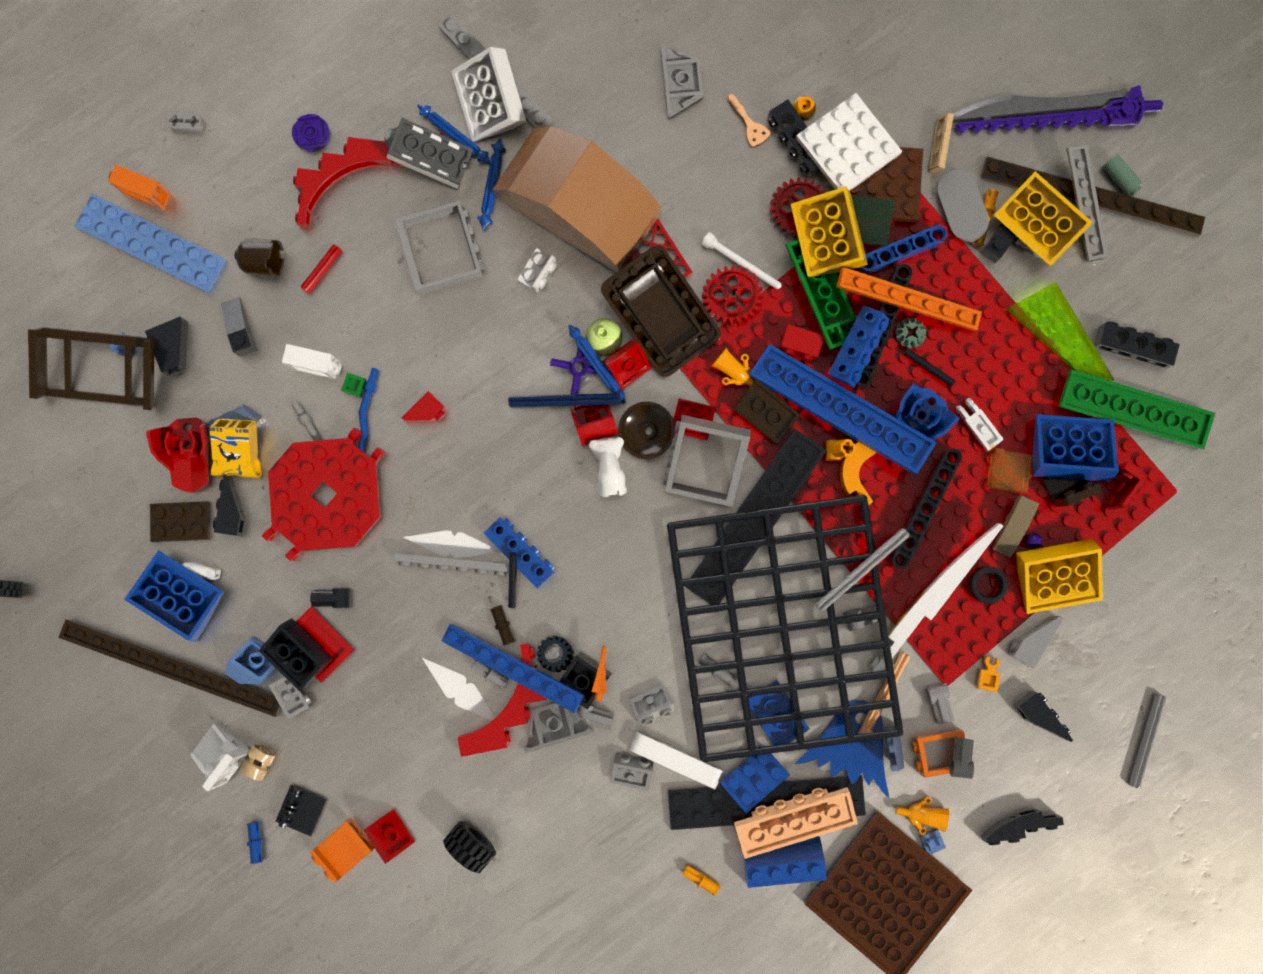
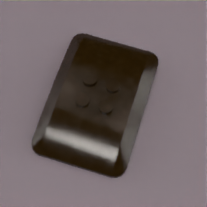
[601,245,721,377]

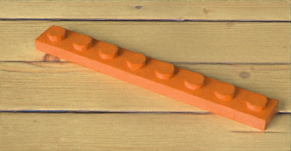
[837,267,982,331]

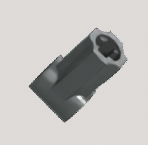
[950,738,974,779]

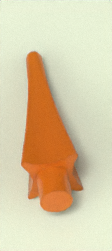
[591,646,607,701]

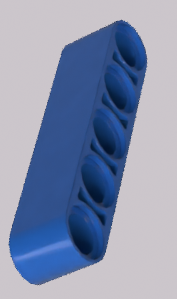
[857,225,947,275]

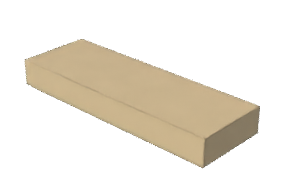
[929,113,954,173]

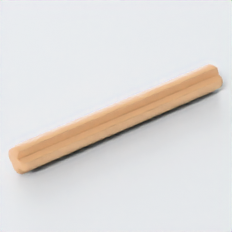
[857,652,910,734]

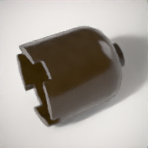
[234,238,284,278]

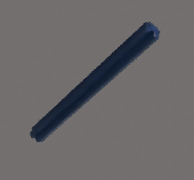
[508,393,621,407]

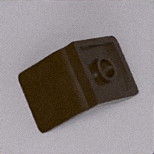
[1041,477,1103,507]

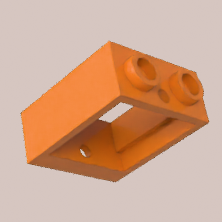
[108,165,171,210]
[912,728,965,778]

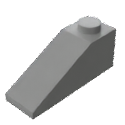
[1009,616,1064,668]

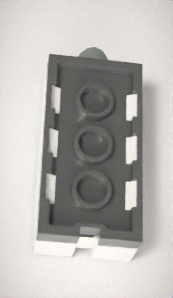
[384,118,473,189]

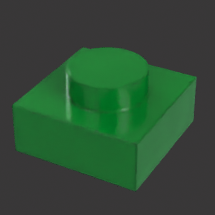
[341,373,366,397]

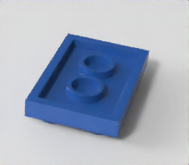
[749,680,810,745]
[720,745,790,814]

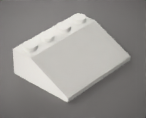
[451,47,526,142]

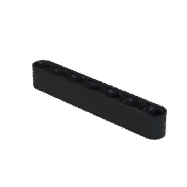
[854,264,913,389]
[889,448,962,569]

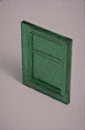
[851,196,895,246]

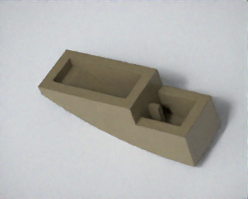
[992,496,1039,558]

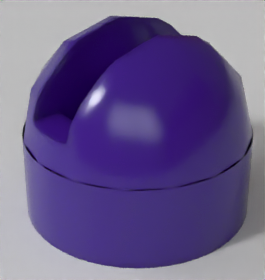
[1026,533,1042,548]

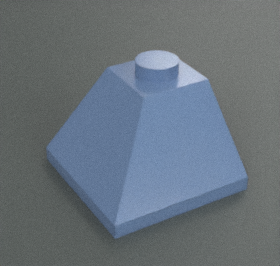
[224,636,275,684]

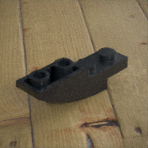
[981,809,1064,845]

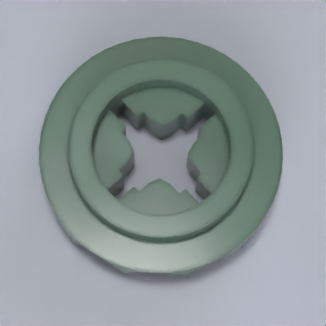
[896,318,926,348]

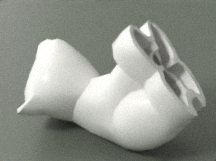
[589,437,627,497]

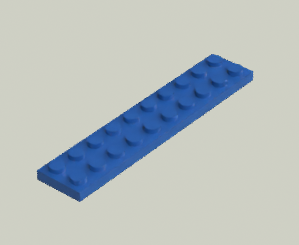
[749,344,937,476]

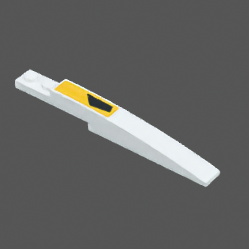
[870,523,1003,672]

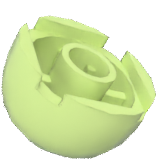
[585,318,622,357]

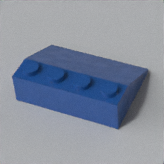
[1032,414,1119,482]
[124,550,224,642]

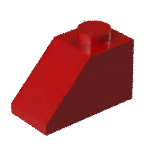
[401,391,447,423]

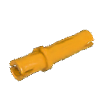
[972,189,999,247]

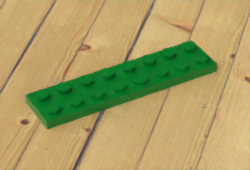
[1058,370,1216,450]

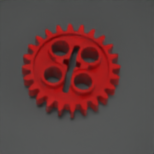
[769,177,827,238]
[702,265,763,327]

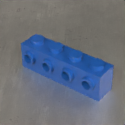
[828,305,889,388]
[484,517,555,589]

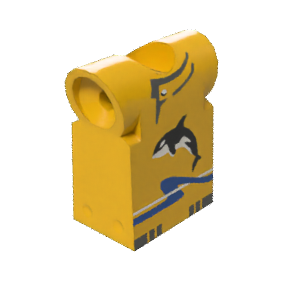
[209,418,262,478]

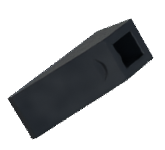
[213,475,246,537]
[1014,691,1073,742]

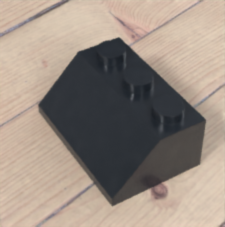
[259,618,333,691]

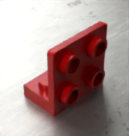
[1108,462,1147,510]

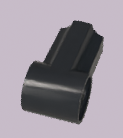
[310,588,350,608]

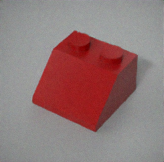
[569,405,618,446]

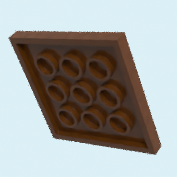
[850,147,923,222]

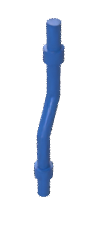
[358,368,379,452]

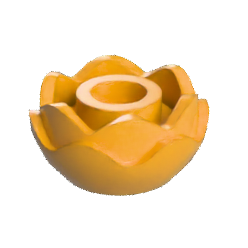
[793,95,816,119]

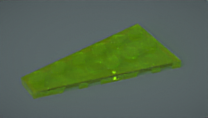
[1007,282,1114,381]

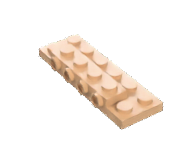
[734,787,858,859]

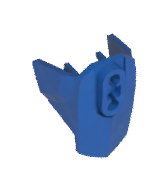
[895,384,959,440]

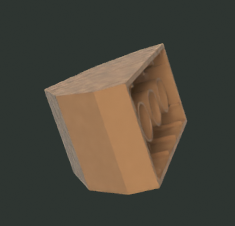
[492,126,661,272]

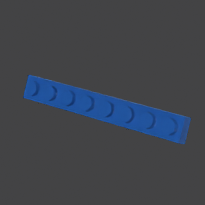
[441,624,584,713]

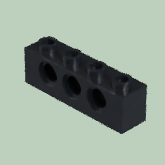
[767,99,821,178]
[1093,321,1180,369]

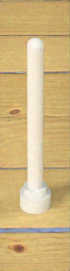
[701,232,781,289]

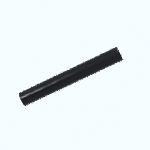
[904,348,955,386]
[508,552,517,608]

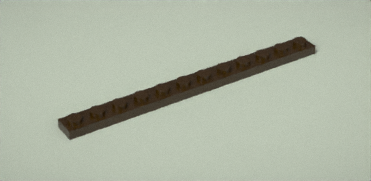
[981,157,1205,237]
[58,619,281,717]

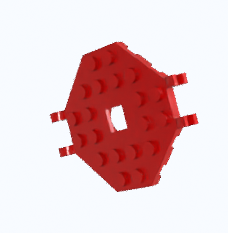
[262,428,386,561]

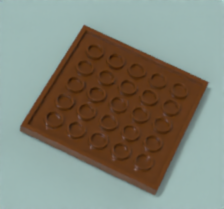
[804,811,972,974]

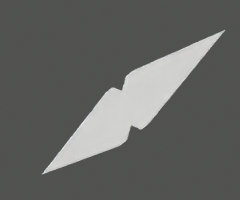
[403,530,501,559]
[422,658,495,721]

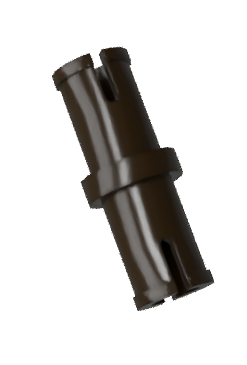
[490,605,515,646]

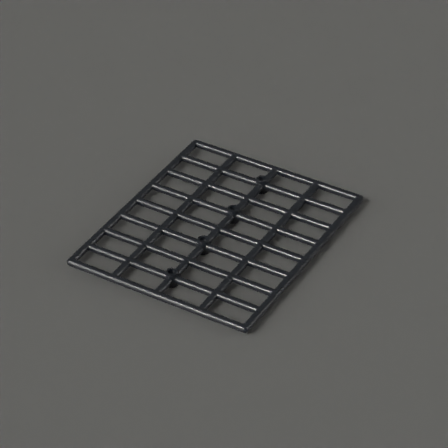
[667,495,904,762]

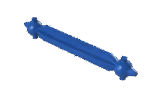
[417,104,490,163]
[477,138,506,229]
[568,324,626,403]

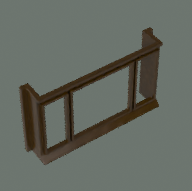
[28,327,156,410]

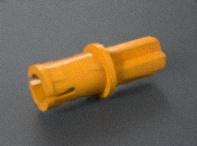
[682,865,721,896]

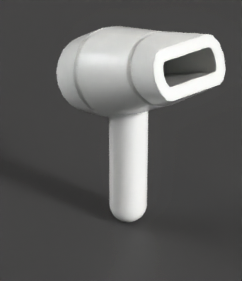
[182,562,221,580]

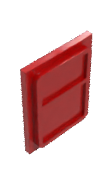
[295,607,355,683]

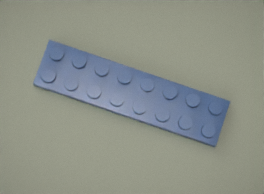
[74,194,227,294]

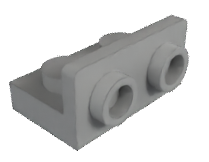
[269,677,311,720]
[629,684,675,726]
[610,753,654,791]

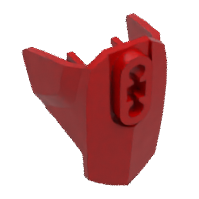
[146,417,209,493]

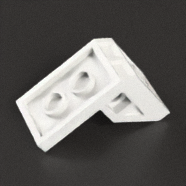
[190,723,250,791]

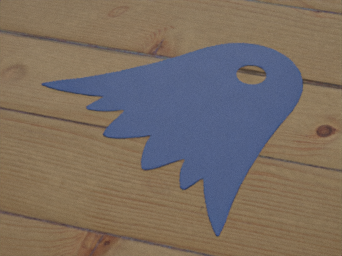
[795,700,889,798]

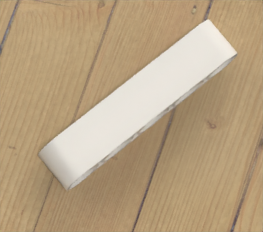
[629,731,723,789]

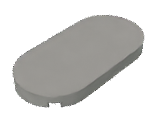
[937,169,989,242]

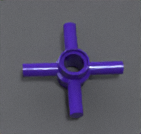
[550,347,598,394]

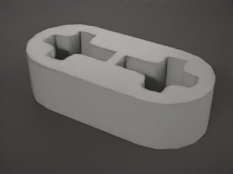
[166,112,205,133]

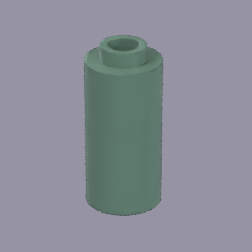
[1102,154,1142,195]

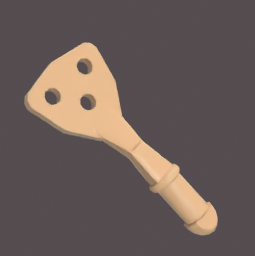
[728,94,770,147]

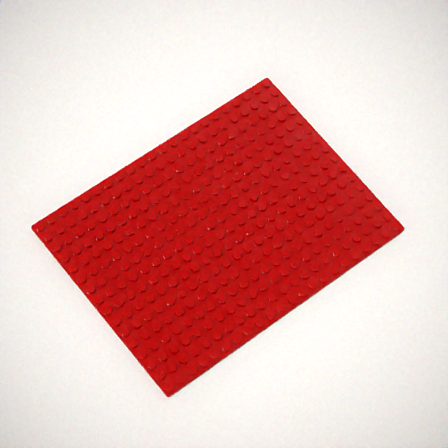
[680,193,1177,686]

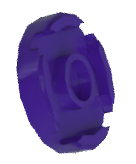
[292,114,330,152]

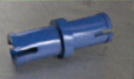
[247,822,263,864]

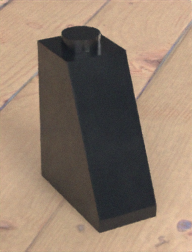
[145,316,188,377]

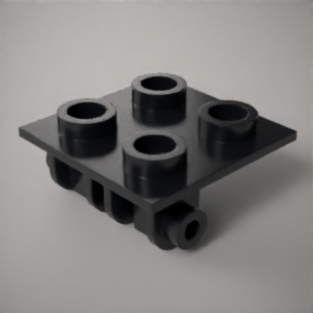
[275,785,327,836]

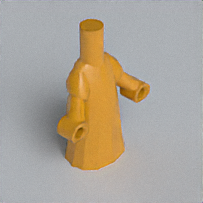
[712,348,754,387]
[895,796,949,835]

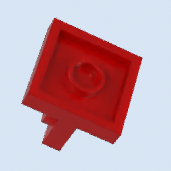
[602,339,653,389]
[673,398,716,441]
[363,809,415,864]

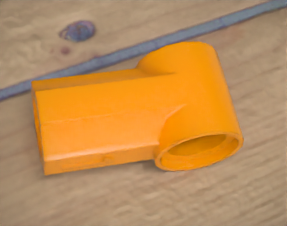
[825,439,856,461]

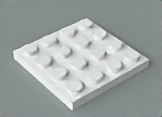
[796,93,902,191]

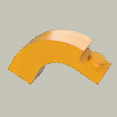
[840,442,876,506]

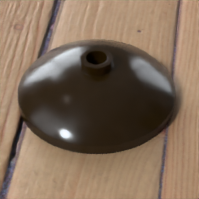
[618,402,675,459]

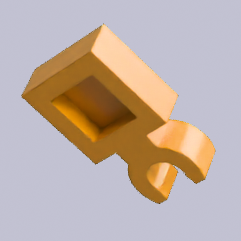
[976,656,1001,692]

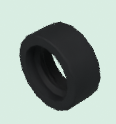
[968,567,1008,603]

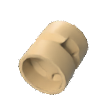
[239,744,276,781]

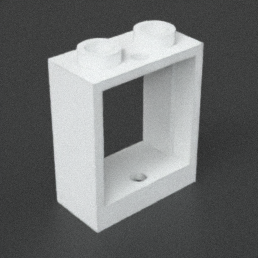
[282,344,341,379]

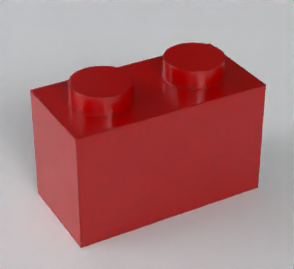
[779,324,824,362]

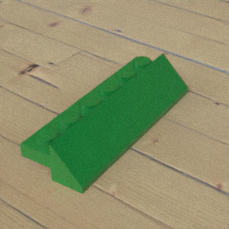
[785,240,856,350]

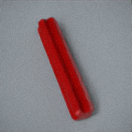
[301,244,342,293]

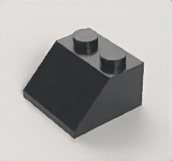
[560,652,612,710]

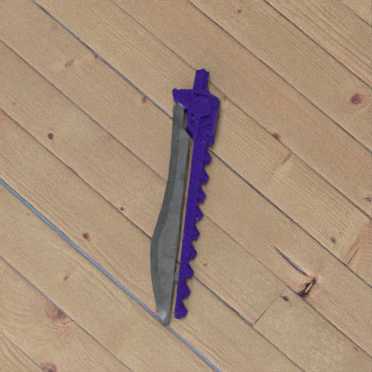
[953,85,1164,134]

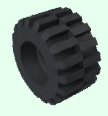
[443,821,496,873]

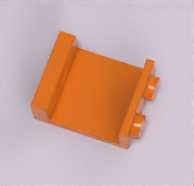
[310,818,375,883]

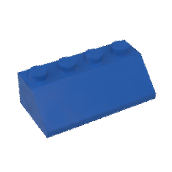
[743,836,827,888]

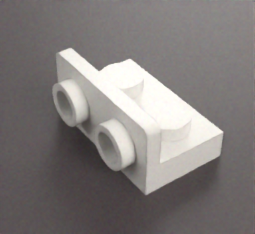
[517,248,557,293]

